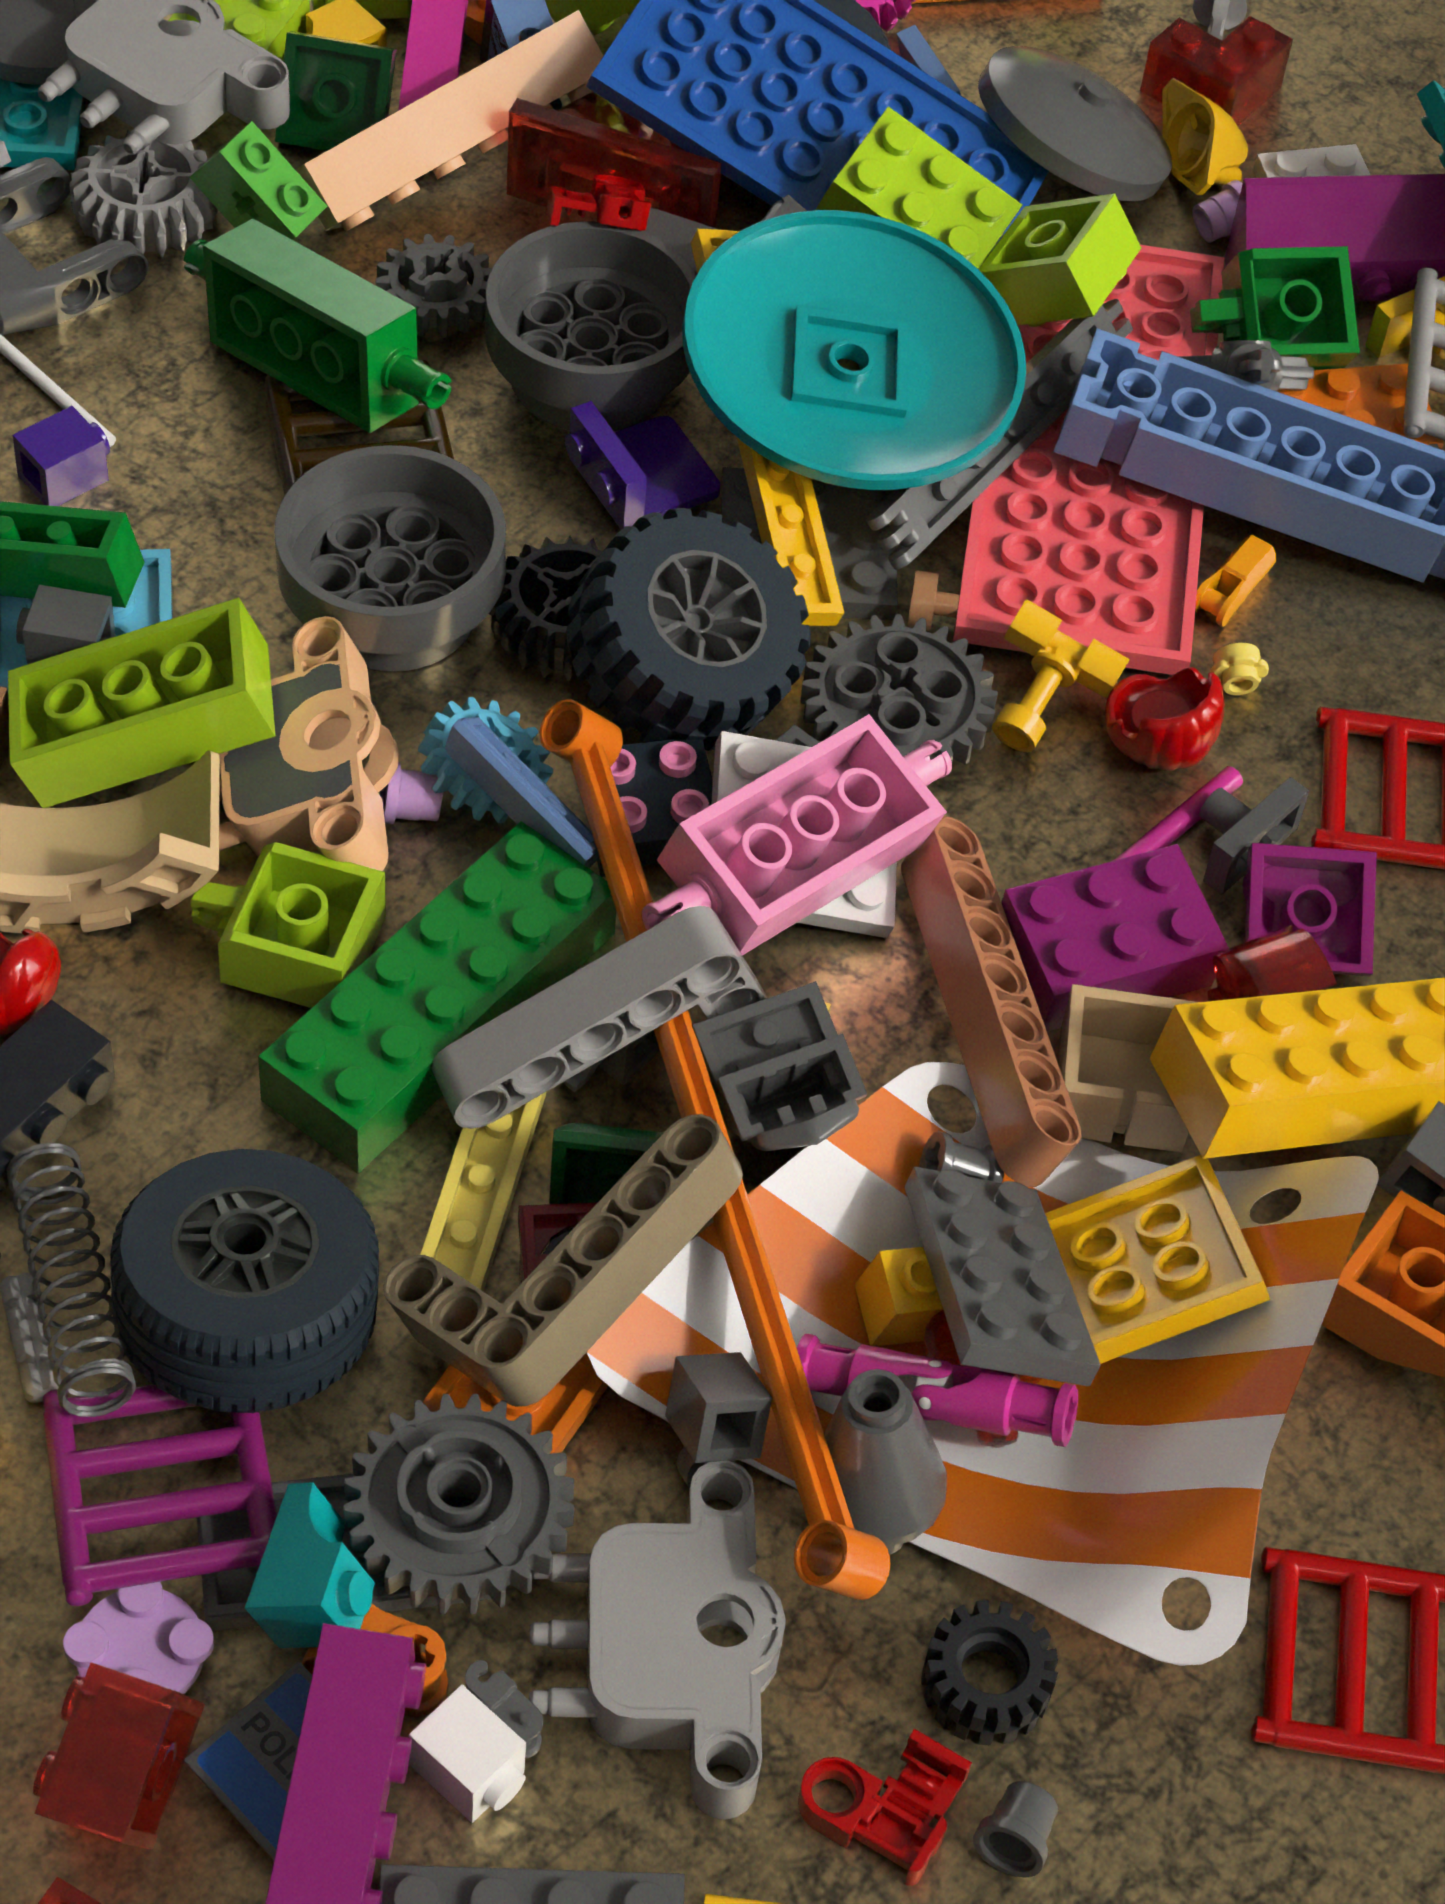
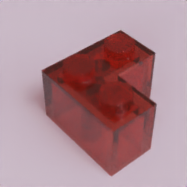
[1140,16,1293,126]

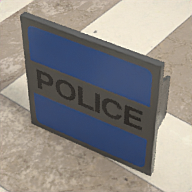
[184,1661,312,1860]

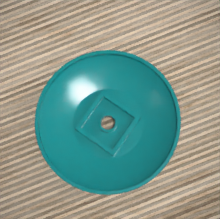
[682,210,1026,490]

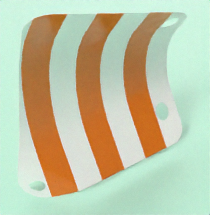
[587,1062,1379,1666]

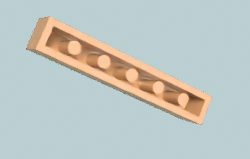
[296,10,603,231]

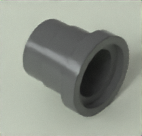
[973,1781,1058,1878]

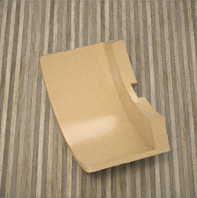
[0,750,220,934]

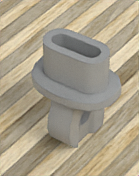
[1192,0,1247,47]

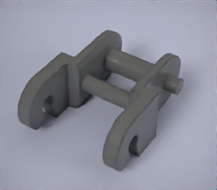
[465,1660,544,1759]

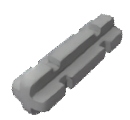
[0,1272,58,1403]

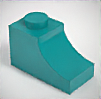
[245,1482,375,1648]

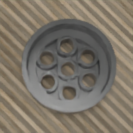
[485,221,696,431]
[274,445,506,671]

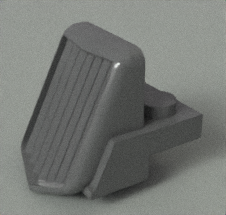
[692,981,868,1151]

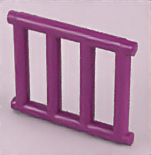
[43,1384,277,1606]

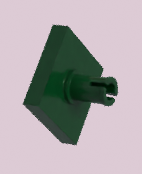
[275,31,397,151]

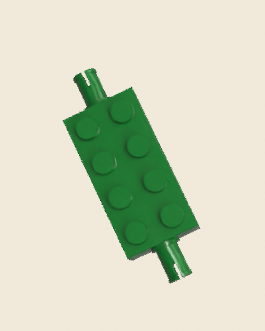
[183,219,452,433]

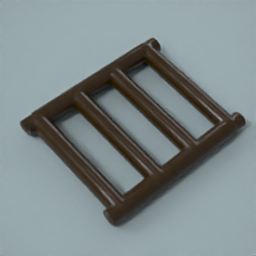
[264,360,454,496]

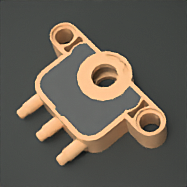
[219,616,400,871]

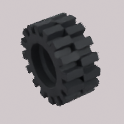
[921,1600,1058,1746]

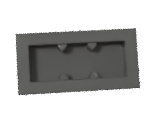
[1199,777,1310,895]

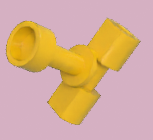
[992,599,1130,752]

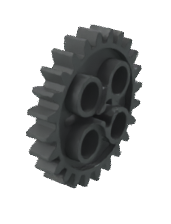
[800,614,998,764]

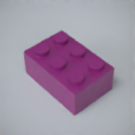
[1001,844,1229,1032]

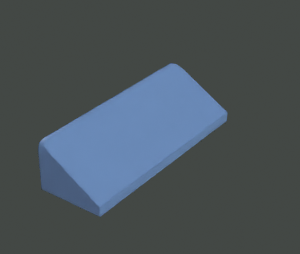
[445,717,600,869]

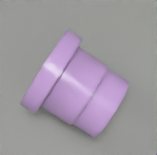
[1193,180,1243,243]
[380,762,443,824]

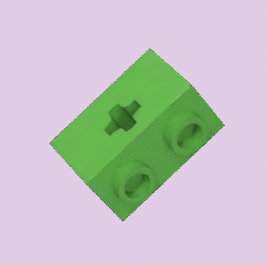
[189,121,327,240]

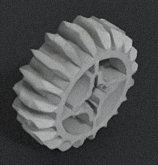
[70,130,218,258]

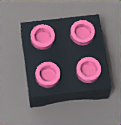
[597,738,713,877]

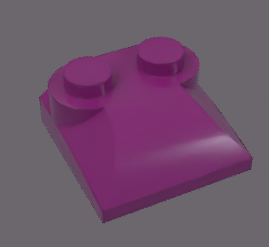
[1242,843,1377,977]

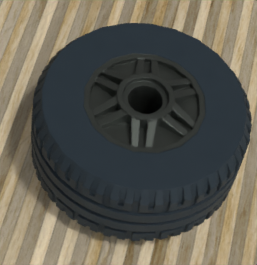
[110,1149,379,1413]

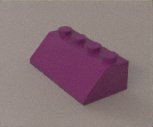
[1224,174,1445,302]

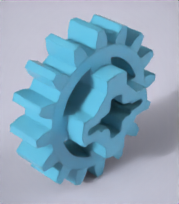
[418,697,553,823]

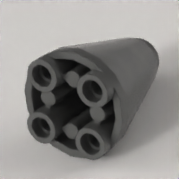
[824,1369,947,1554]

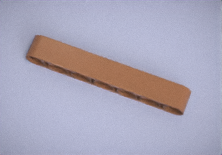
[901,816,1082,1187]

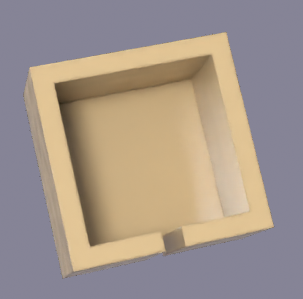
[1058,984,1198,1153]

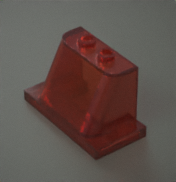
[506,92,724,228]

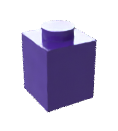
[12,406,110,506]

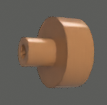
[907,570,959,632]

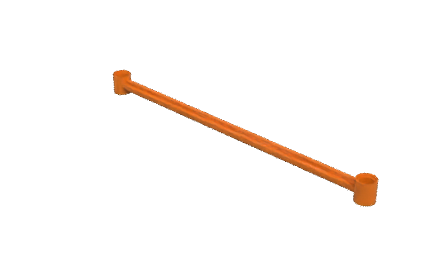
[539,699,890,1600]

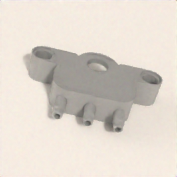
[38,0,290,155]
[529,1461,786,1820]

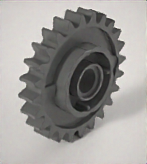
[343,1394,575,1615]

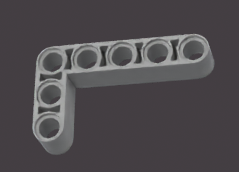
[432,906,767,1129]

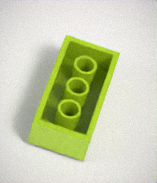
[8,597,276,808]

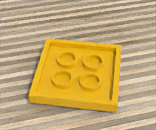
[1045,1154,1270,1364]

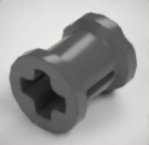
[919,1131,1004,1183]

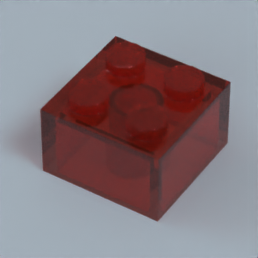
[33,1662,205,1850]

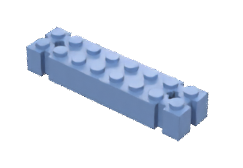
[1053,328,1445,583]

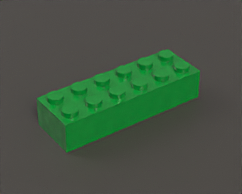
[258,821,617,1174]

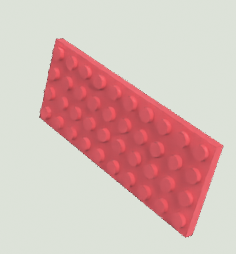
[953,245,1225,675]

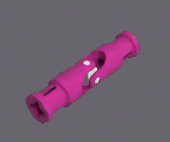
[797,1334,1078,1447]

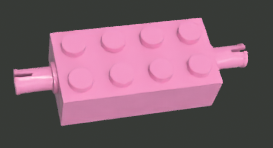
[642,715,952,956]

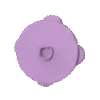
[63,1582,214,1716]

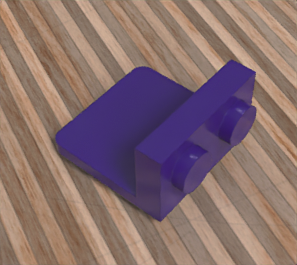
[565,401,721,530]

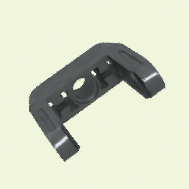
[0,157,149,336]

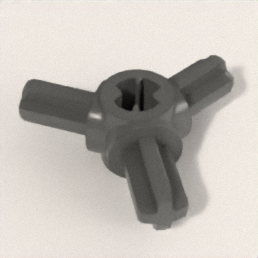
[1177,340,1314,391]

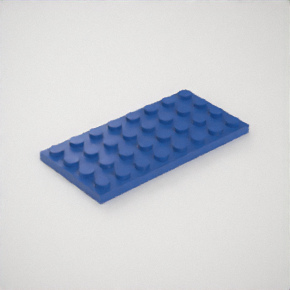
[586,0,1049,269]

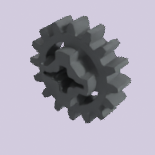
[375,234,492,337]

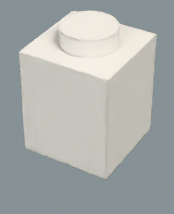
[409,1684,526,1823]

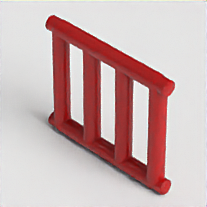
[1311,706,1445,870]
[1250,1547,1445,1775]

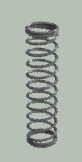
[6,1142,136,1417]

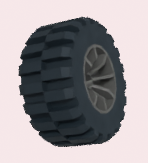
[566,508,811,751]

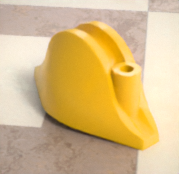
[1162,78,1248,195]

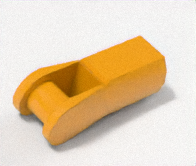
[1195,535,1276,627]

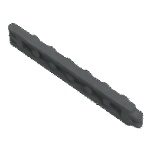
[866,299,1133,570]

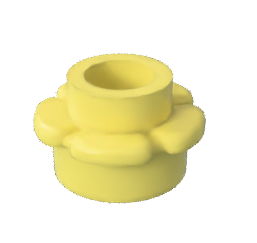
[1210,643,1269,695]

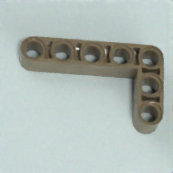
[383,1114,743,1407]

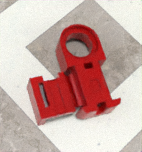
[546,174,651,231]
[798,1728,972,1886]

